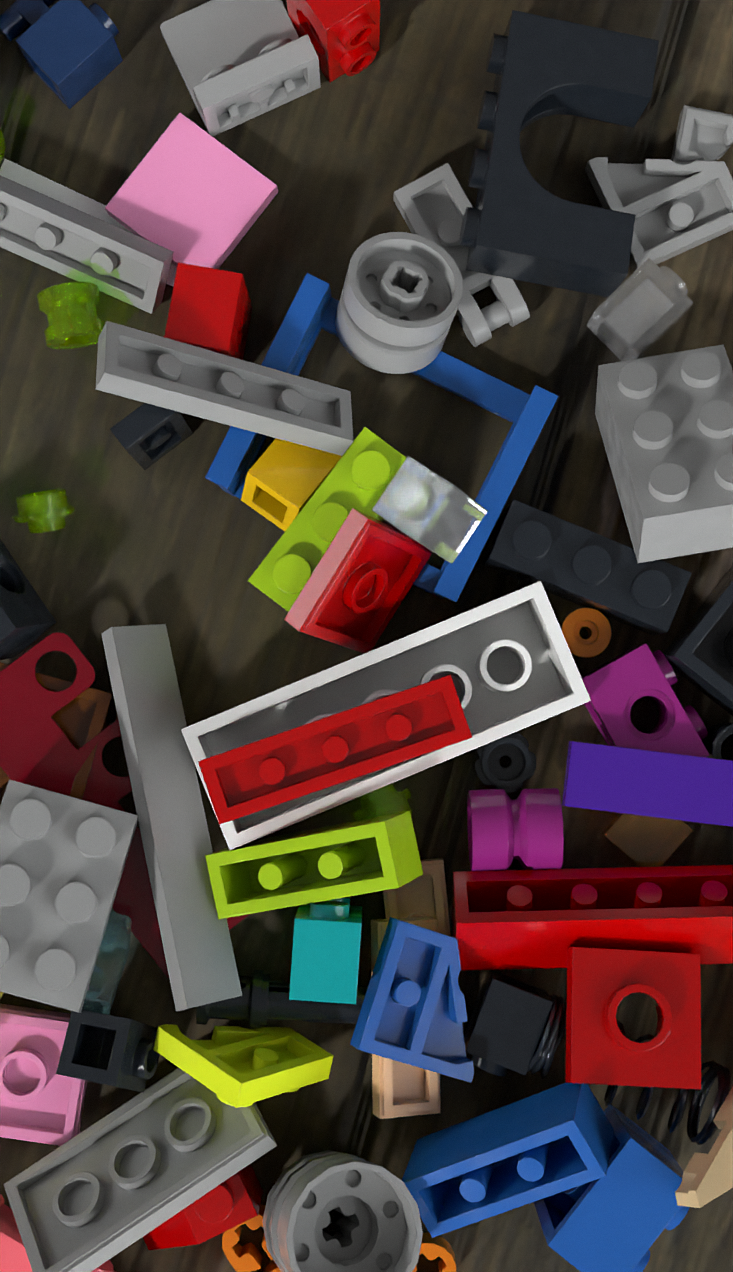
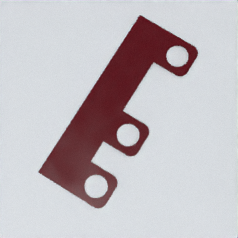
[0,632,250,978]

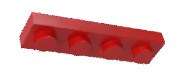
[198,674,472,825]

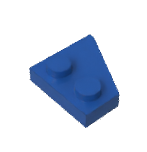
[350,917,474,1083]

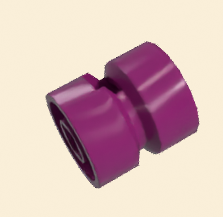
[467,788,564,871]

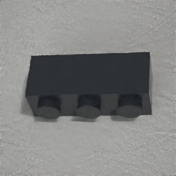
[484,499,692,636]

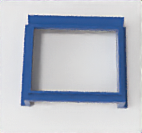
[205,273,558,603]

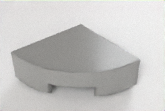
[671,105,733,165]

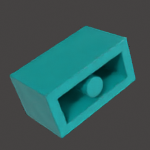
[289,896,362,1004]

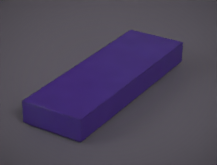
[562,741,733,827]

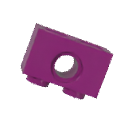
[581,643,709,757]

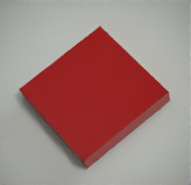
[284,508,433,654]

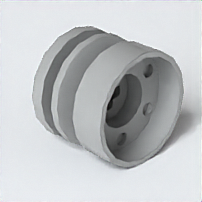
[262,1150,423,1272]

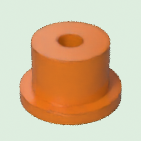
[561,608,611,658]

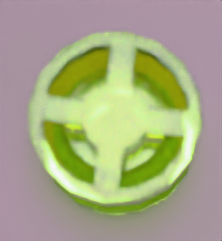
[37,282,105,350]

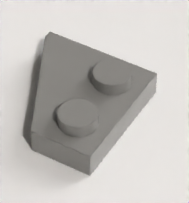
[585,157,733,274]

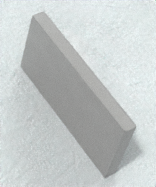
[3,1068,277,1272]

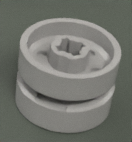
[335,232,463,374]

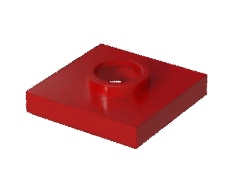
[565,947,701,1089]

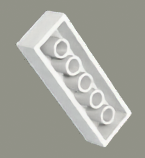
[181,581,591,850]

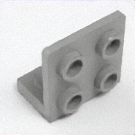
[160,0,321,137]

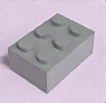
[595,345,733,563]
[0,780,138,1013]

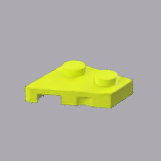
[153,1024,334,1108]

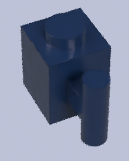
[0,0,123,109]

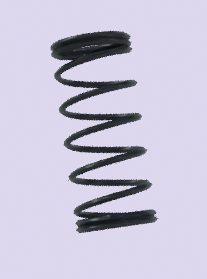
[527,994,732,1145]

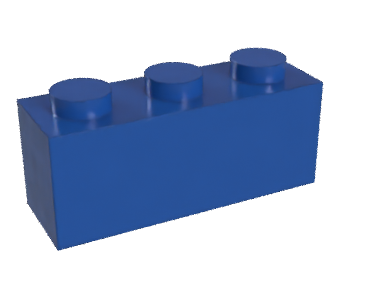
[402,1083,614,1238]

